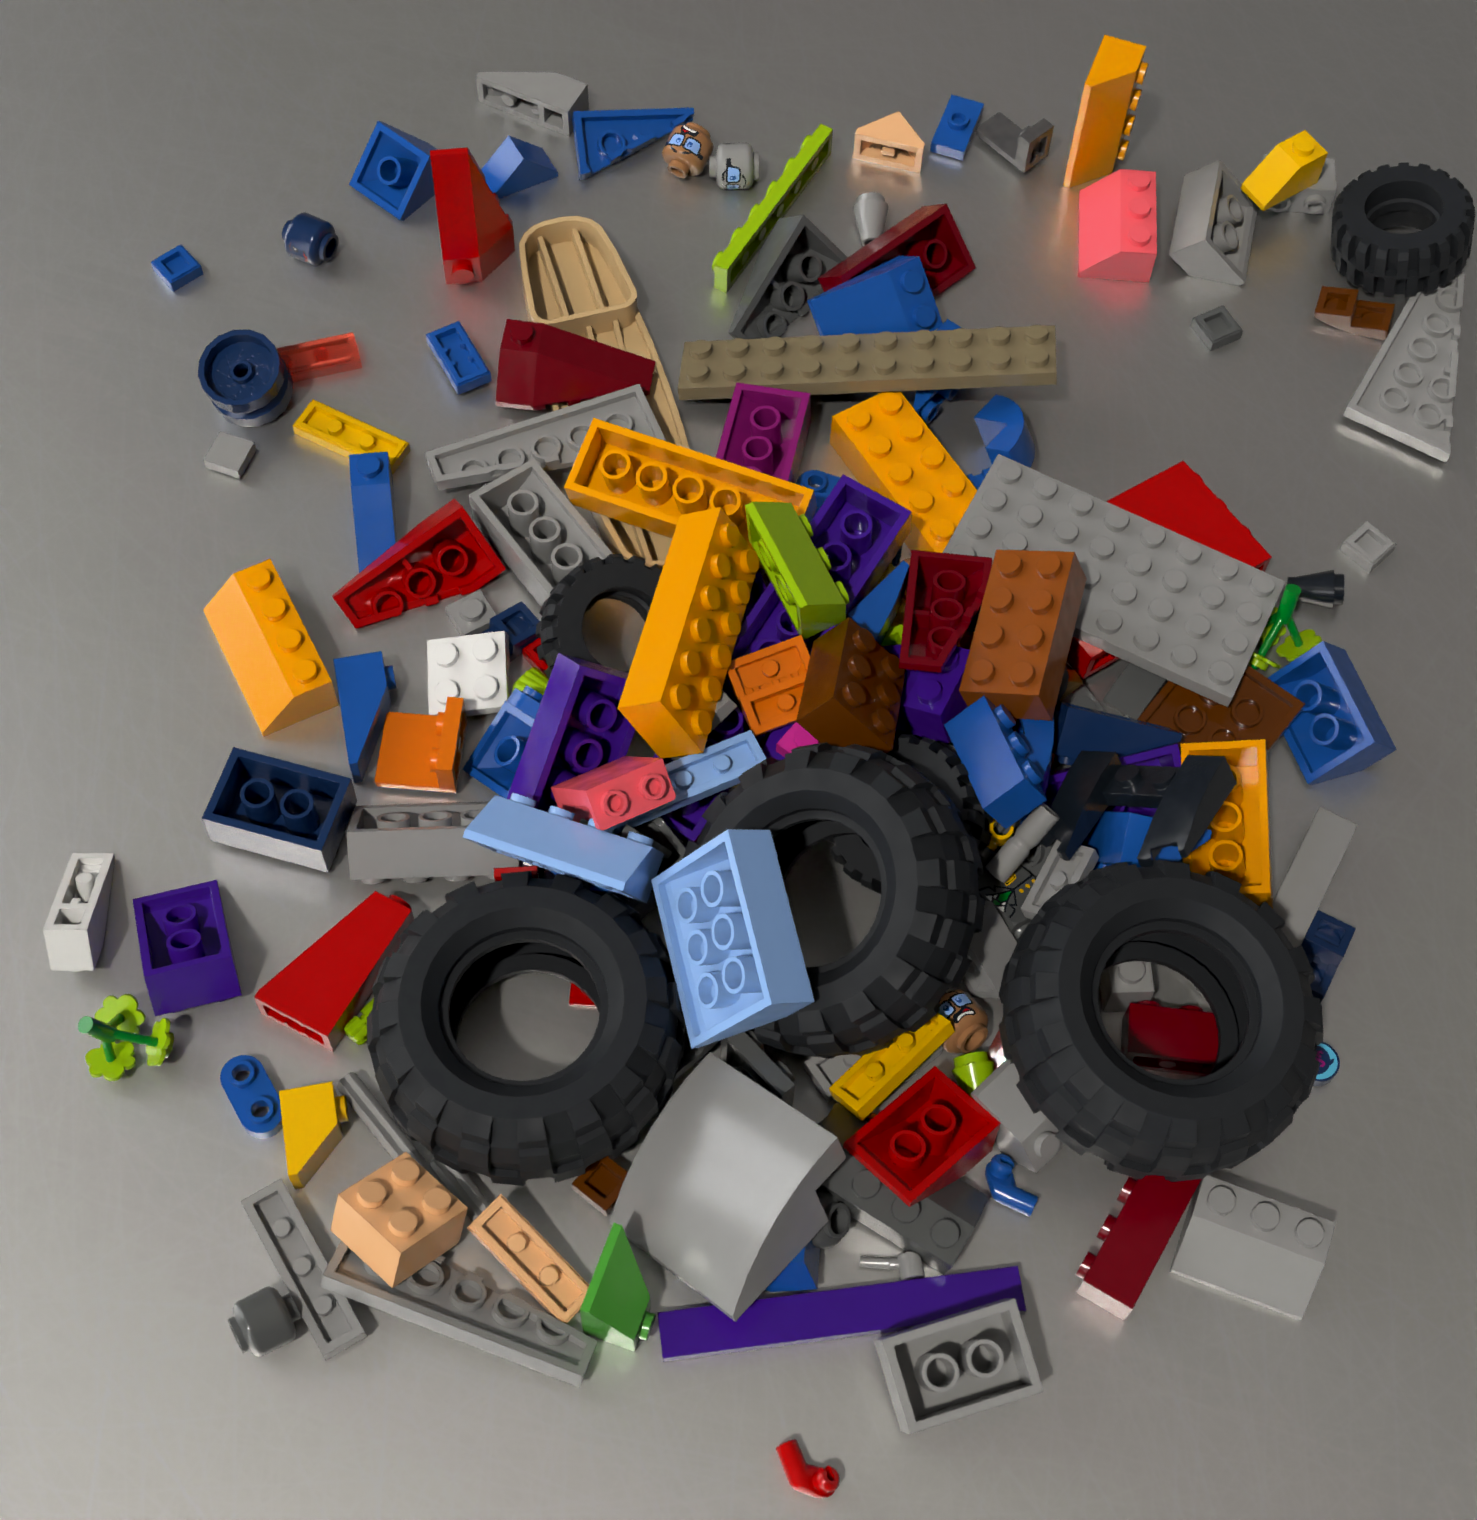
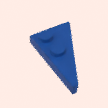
[572,108,694,180]

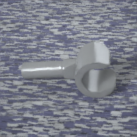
[860,1252,925,1281]

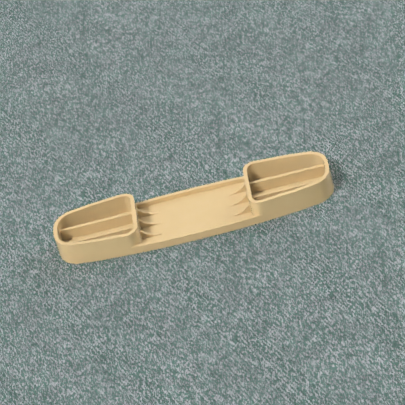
[519,216,692,568]

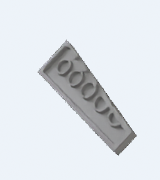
[425,384,666,490]
[320,1241,598,1388]

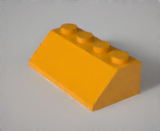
[1063,35,1149,188]
[203,559,338,737]
[1181,739,1273,909]

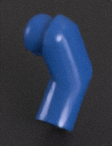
[985,1154,1038,1217]

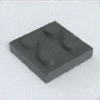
[720,1030,795,1107]

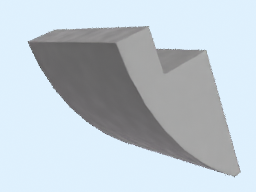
[610,1052,846,1321]

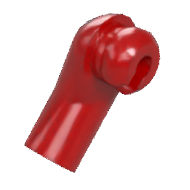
[775,1439,840,1499]

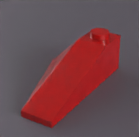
[430,147,515,284]
[332,498,506,629]

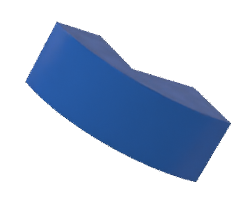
[974,394,1035,468]

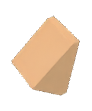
[853,111,925,173]

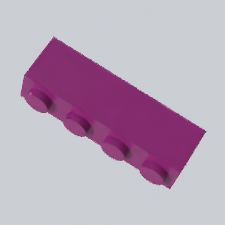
[716,382,811,483]

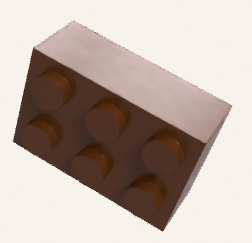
[796,617,906,753]

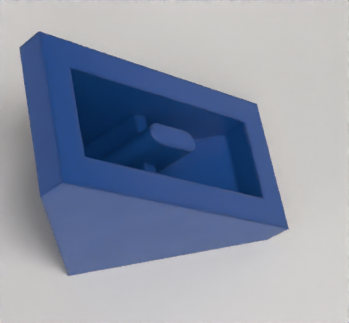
[481,135,558,199]

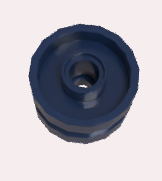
[198,329,293,427]

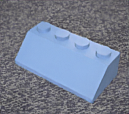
[463,793,664,903]

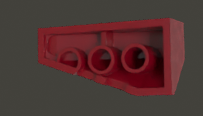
[495,319,656,411]
[899,550,992,673]

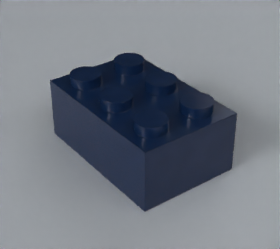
[202,747,357,872]

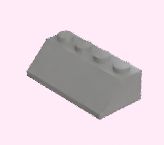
[469,458,613,612]
[346,801,521,884]

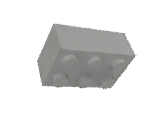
[873,1298,1044,1434]

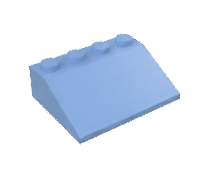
[651,829,815,1048]

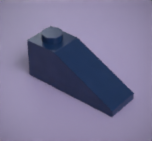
[1053,701,1182,766]

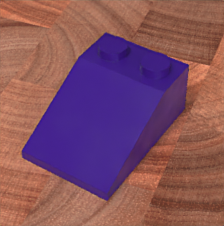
[882,644,969,744]
[132,880,242,1016]

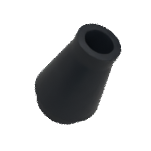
[1287,570,1344,608]

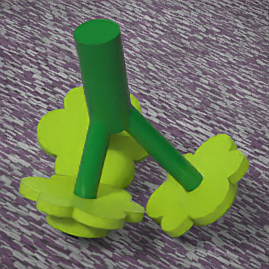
[1249,584,1322,671]
[78,994,174,1081]

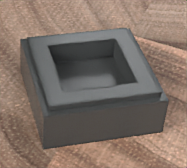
[1191,305,1243,351]

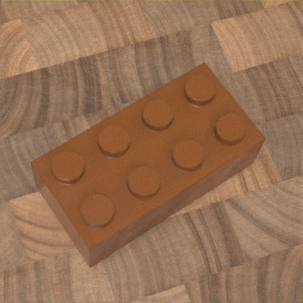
[959,550,1087,721]

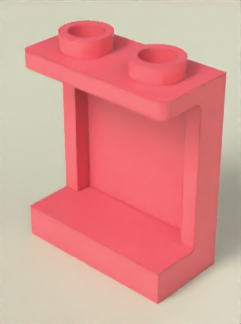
[551,756,676,830]

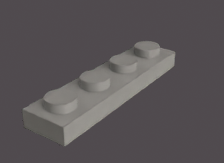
[240,1179,367,1360]

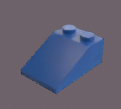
[807,256,943,336]

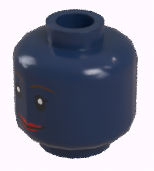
[282,212,339,266]

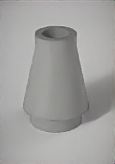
[853,192,889,247]

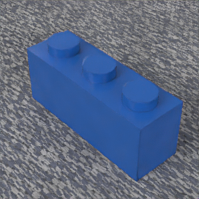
[944,696,1047,829]

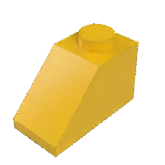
[1240,130,1328,211]
[279,1082,349,1189]

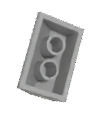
[1169,160,1258,286]
[971,1060,1066,1173]
[1169,1175,1336,1321]

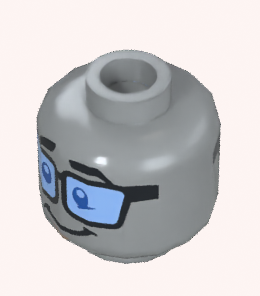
[709,143,759,190]

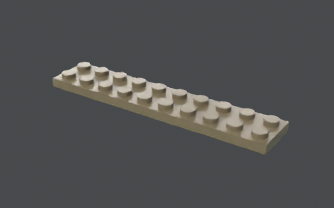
[678,325,1057,400]

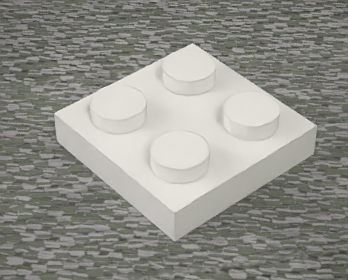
[427,631,511,716]

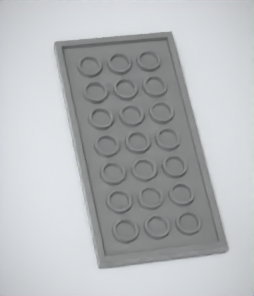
[942,454,1286,707]

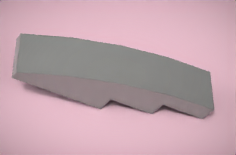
[1273,807,1358,948]

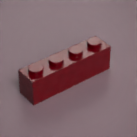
[1121,1000,1218,1077]
[1076,1175,1201,1321]

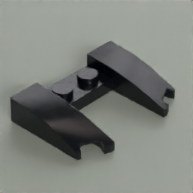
[1041,750,1237,867]

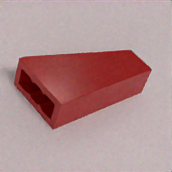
[254,891,414,1052]

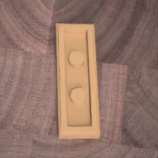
[467,1194,589,1324]

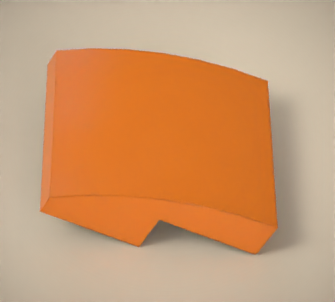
[727,635,810,737]

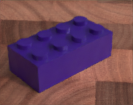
[507,653,636,822]

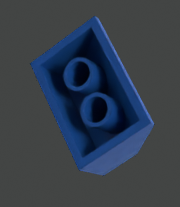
[1268,641,1397,785]
[1083,811,1212,870]

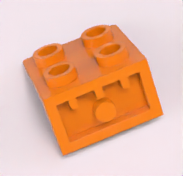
[375,697,468,793]

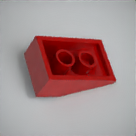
[843,1066,1001,1207]

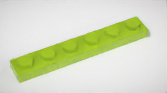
[712,124,833,294]

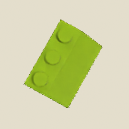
[745,502,850,640]

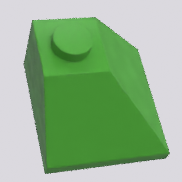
[580,1222,656,1352]

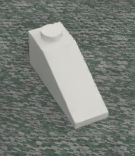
[43,853,115,972]

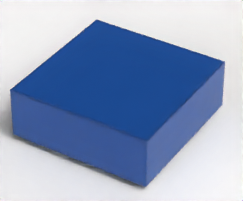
[151,244,203,292]

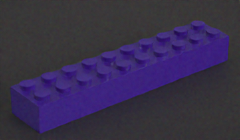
[652,474,912,847]

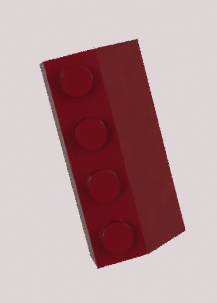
[817,203,976,297]

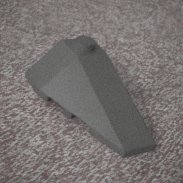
[728,215,848,339]

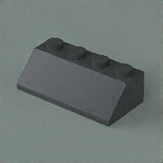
[818,1102,989,1275]

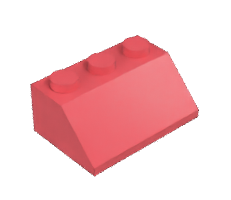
[1078,169,1157,283]

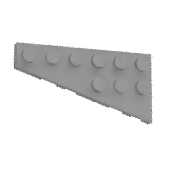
[1343,272,1465,463]

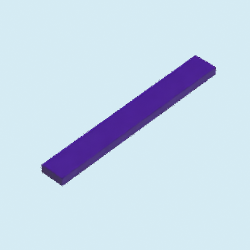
[657,1266,1027,1362]

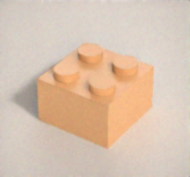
[330,1152,468,1288]

